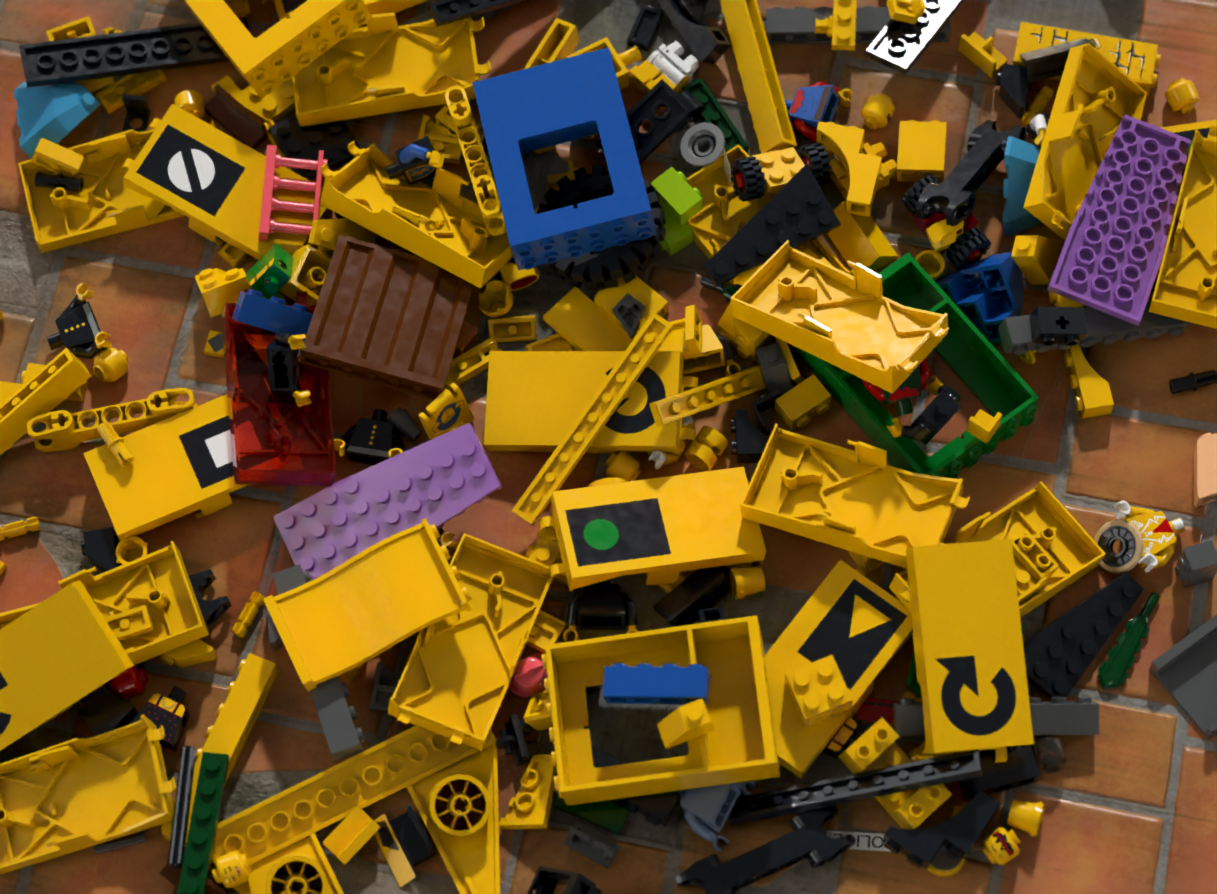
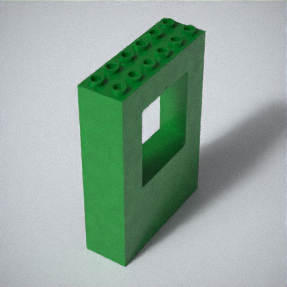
[795,252,1039,479]

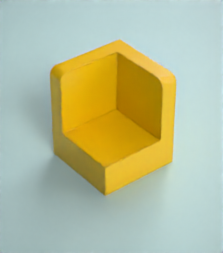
[966,409,1003,444]

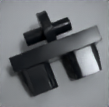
[495,714,540,766]

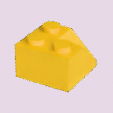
[195,268,251,318]
[717,301,772,362]

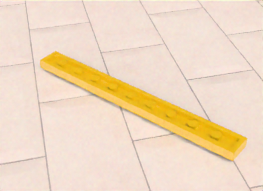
[512,312,674,526]

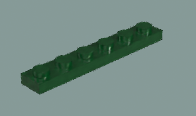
[177,752,229,894]

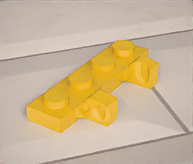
[815,0,857,51]

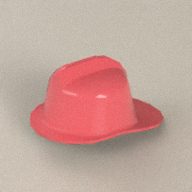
[509,652,548,698]

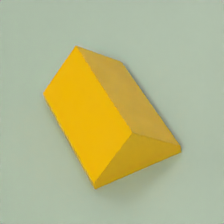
[827,202,898,271]

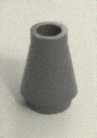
[387,407,423,442]

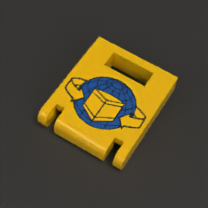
[418,383,474,440]

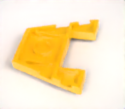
[211,75,295,123]

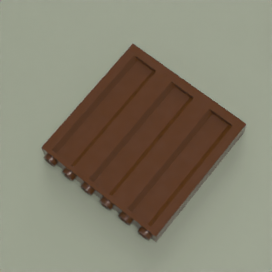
[300,235,474,400]

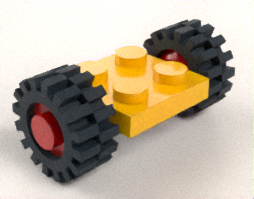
[731,143,831,202]

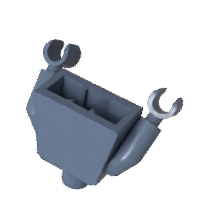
[675,781,756,853]

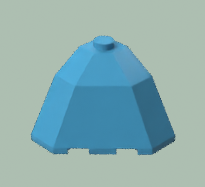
[14,81,101,159]
[1002,136,1042,236]

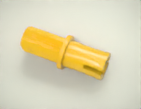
[97,421,134,467]

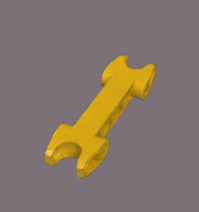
[445,85,507,237]
[27,388,198,452]

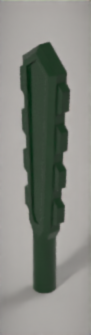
[1097,592,1160,690]

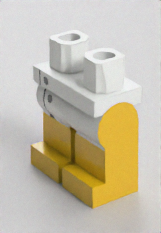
[629,41,699,109]

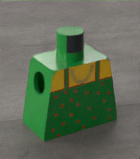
[245,243,293,299]

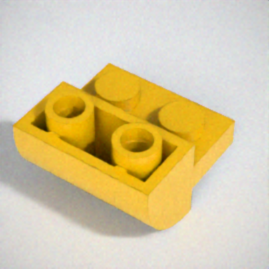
[1012,529,1059,596]

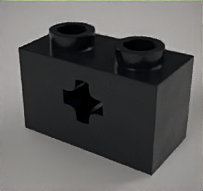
[1030,306,1087,346]

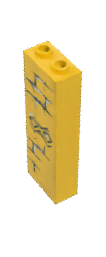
[1013,22,1161,96]

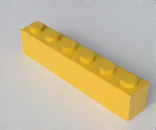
[0,348,91,455]

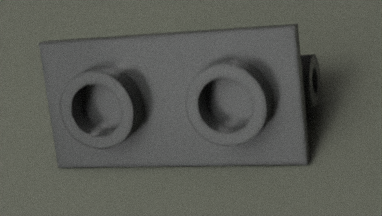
[564,822,621,869]

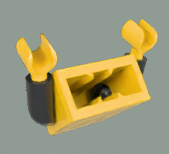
[683,325,741,376]

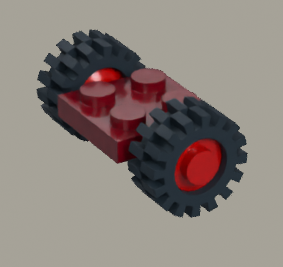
[901,175,991,269]

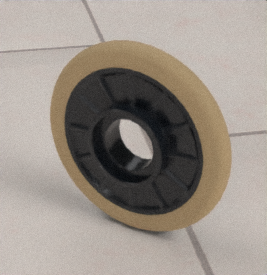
[1094,520,1143,574]

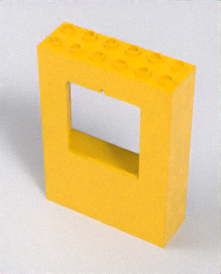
[182,0,372,99]
[542,615,780,806]

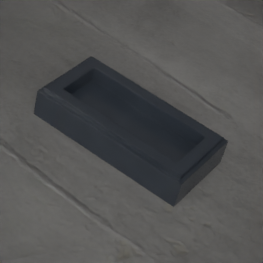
[627,4,664,52]

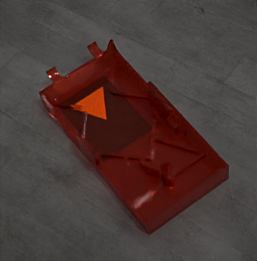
[221,289,337,486]

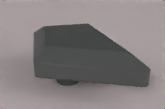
[612,293,646,339]

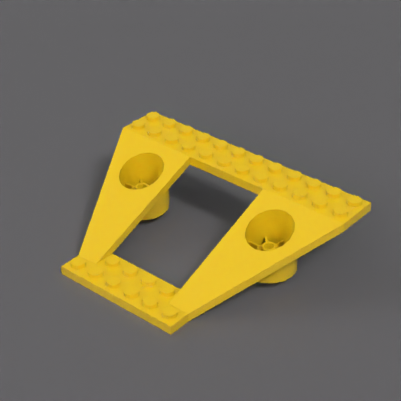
[212,725,500,894]

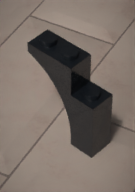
[731,409,769,463]
[883,789,1001,870]

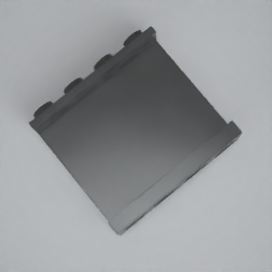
[1149,614,1217,739]

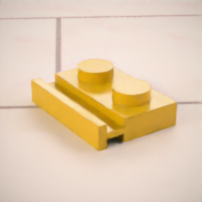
[526,610,566,654]

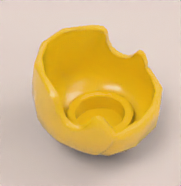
[479,279,513,318]

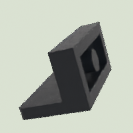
[389,804,436,867]

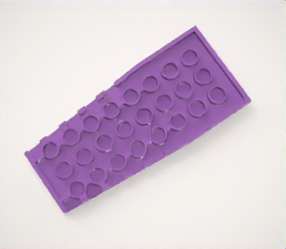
[1047,115,1191,326]
[273,423,502,581]

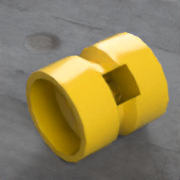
[684,426,729,471]

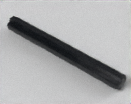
[167,746,196,869]

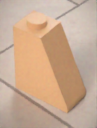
[1193,433,1217,508]

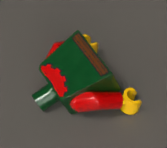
[856,358,930,416]

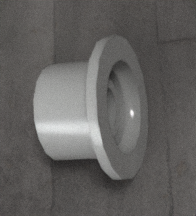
[680,123,725,167]

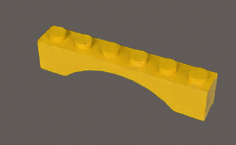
[1049,291,1114,419]

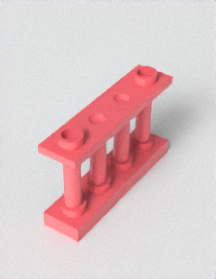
[258,145,328,246]

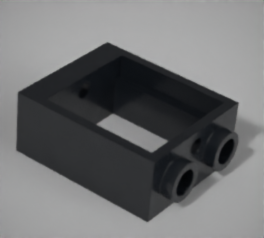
[527,866,596,894]

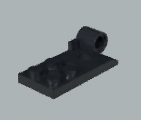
[595,79,705,165]

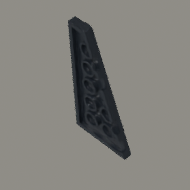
[1023,573,1144,699]

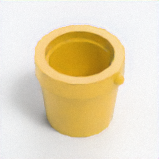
[915,250,945,281]
[115,536,148,565]
[729,567,766,600]
[1007,800,1045,837]

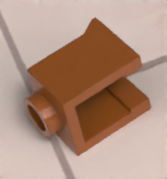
[454,320,480,357]

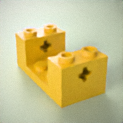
[838,718,952,829]

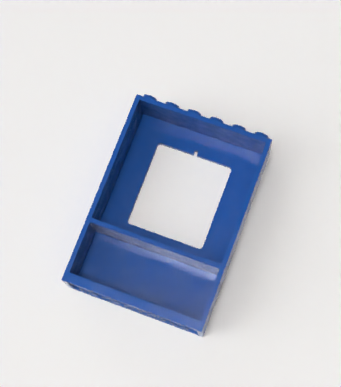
[473,47,657,270]

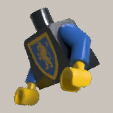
[386,136,444,184]

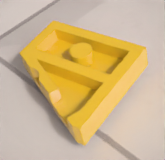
[418,115,463,164]

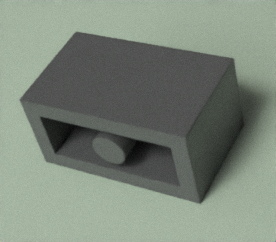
[1175,540,1217,588]

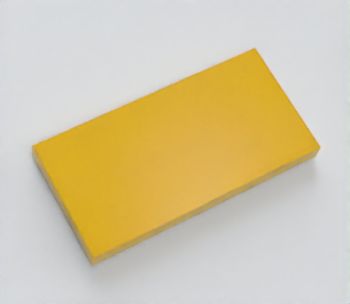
[543,286,634,351]

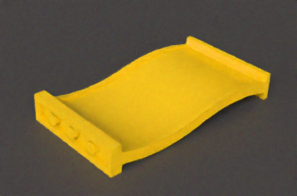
[263,518,472,692]

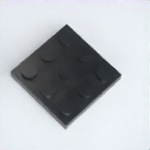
[268,115,361,180]

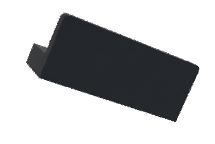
[1019,38,1094,83]
[653,567,733,628]

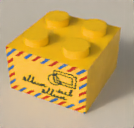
[785,655,853,727]

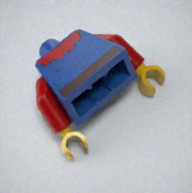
[785,82,852,154]

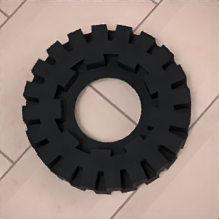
[536,164,666,290]

